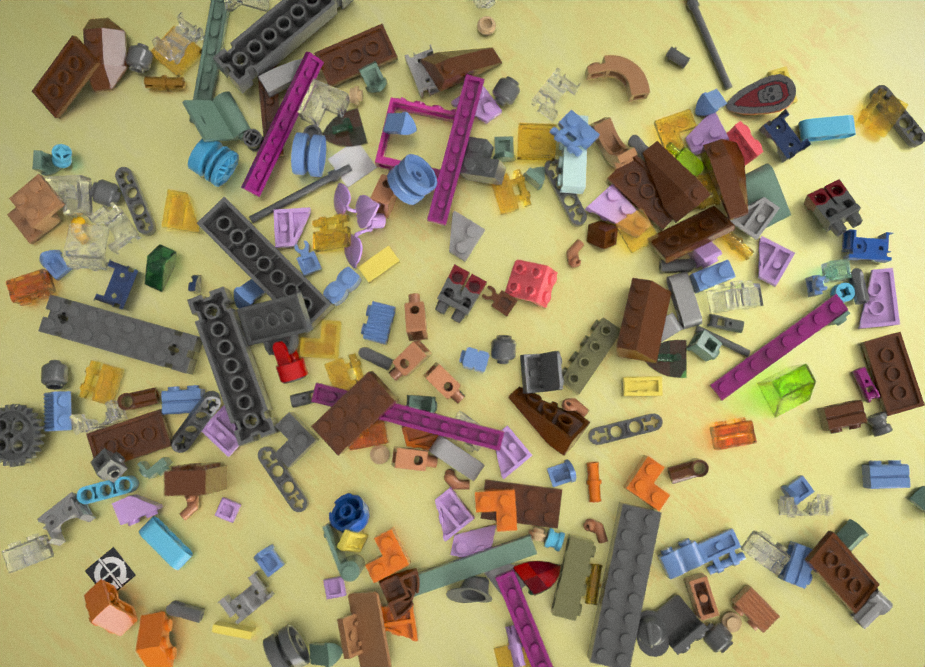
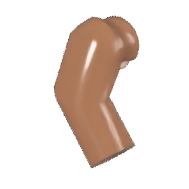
[566,239,584,267]
[562,398,590,417]
[444,469,470,490]
[179,495,199,520]
[583,519,608,543]

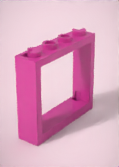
[375,97,456,181]

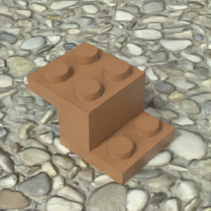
[7,174,65,244]

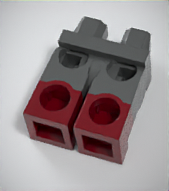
[804,179,863,237]
[435,264,487,323]

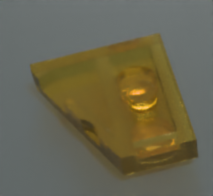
[162,189,200,234]

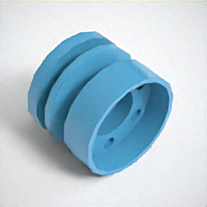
[188,139,239,187]

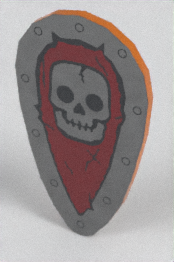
[726,74,796,115]

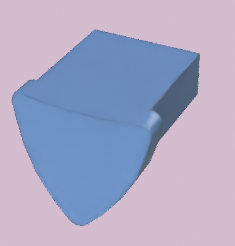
[695,89,728,116]
[383,112,417,135]
[39,250,73,281]
[234,279,265,308]
[546,459,576,487]
[781,475,815,506]
[253,544,285,577]

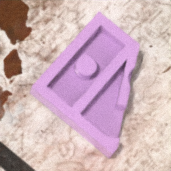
[758,236,795,287]

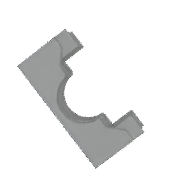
[405,44,447,98]
[37,492,96,546]
[218,571,275,625]

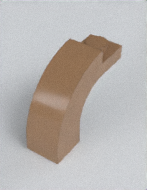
[585,55,650,102]
[590,117,637,169]

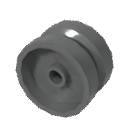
[263,624,310,667]

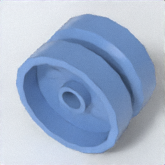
[291,132,326,177]
[387,154,437,205]

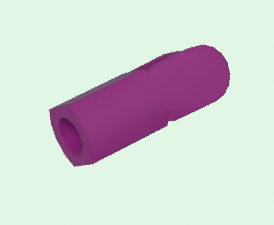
[852,367,880,403]

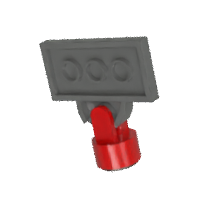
[237,292,313,384]

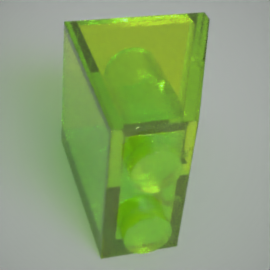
[757,363,816,417]

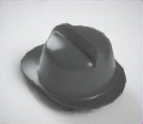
[446,576,492,603]
[637,610,669,657]

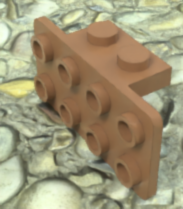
[337,591,392,667]

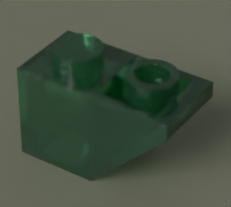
[145,244,177,292]

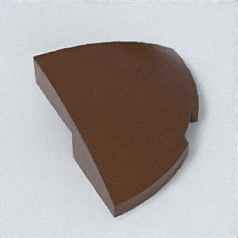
[378,568,420,621]

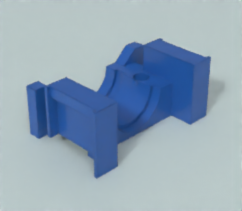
[841,229,894,263]

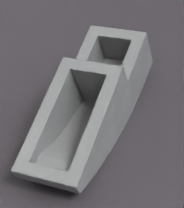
[258,58,303,97]

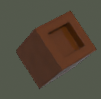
[587,220,618,249]

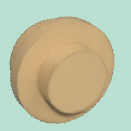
[477,16,496,35]
[349,86,363,105]
[370,445,390,464]
[528,527,548,542]
[721,612,742,632]

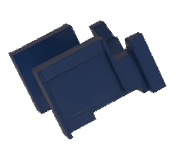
[759,109,811,163]
[94,259,138,310]

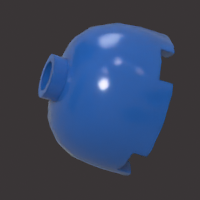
[329,493,370,533]

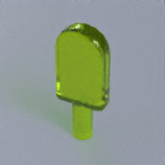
[666,142,703,176]

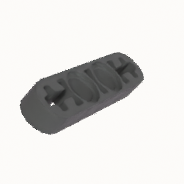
[870,85,925,148]
[544,158,587,227]
[115,167,157,236]
[171,391,221,453]
[588,414,663,445]
[258,446,309,512]

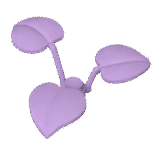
[334,183,386,268]

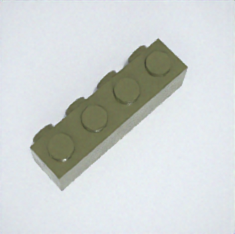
[562,317,620,395]
[551,534,596,621]

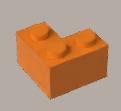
[623,455,670,511]
[475,488,517,532]
[365,527,411,583]
[84,579,138,636]
[136,611,177,667]

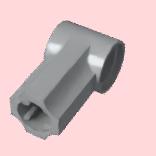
[851,588,893,629]

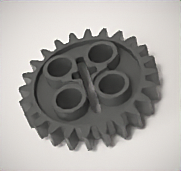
[0,404,45,467]

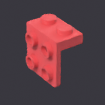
[727,121,764,166]
[505,260,558,308]

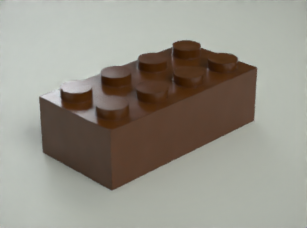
[311,371,399,456]
[164,462,227,496]

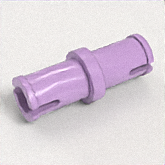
[505,625,526,667]

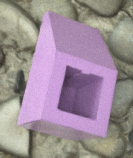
[688,242,722,269]
[112,494,163,526]

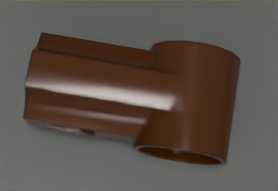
[117,387,160,410]
[667,458,709,484]

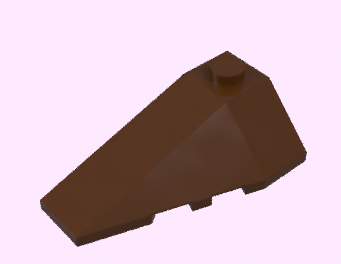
[421,47,502,92]
[700,139,749,220]
[642,141,711,223]
[508,386,590,456]

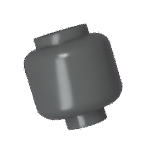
[126,43,153,73]
[492,76,520,106]
[90,179,121,207]
[491,335,516,364]
[41,360,68,390]
[703,622,733,653]

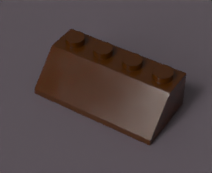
[616,278,671,363]

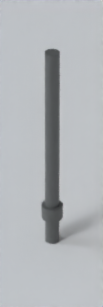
[686,0,733,90]
[249,164,352,223]

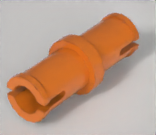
[586,462,602,502]

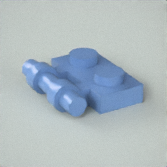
[550,110,600,157]
[697,528,746,575]

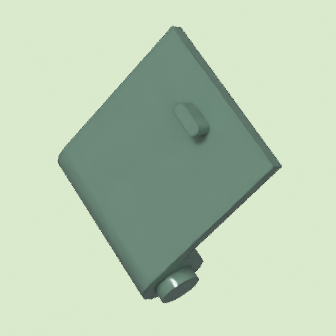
[182,91,251,142]
[746,163,791,228]
[322,522,365,582]

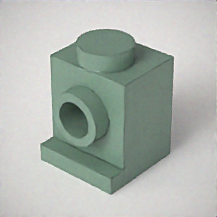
[686,330,722,361]

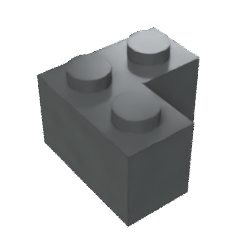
[460,137,506,185]
[275,412,320,468]

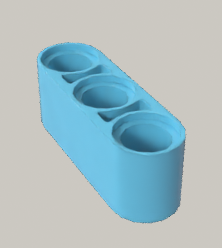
[798,115,856,142]
[77,475,139,504]
[138,516,193,570]

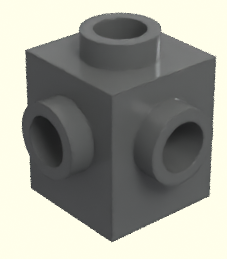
[90,448,128,483]

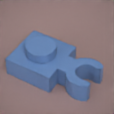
[294,240,322,277]
[806,275,827,297]

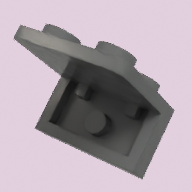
[520,351,564,394]
[656,595,708,655]

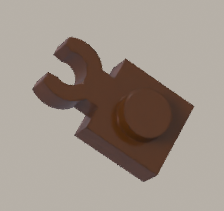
[482,286,518,317]

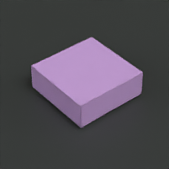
[214,497,242,523]
[323,576,347,599]

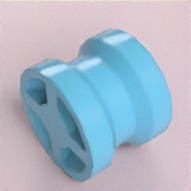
[51,144,72,168]
[830,283,855,303]
[544,528,565,552]

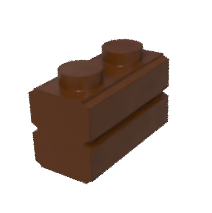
[817,400,867,434]

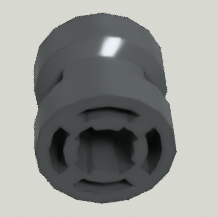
[243,129,264,152]
[867,411,893,437]

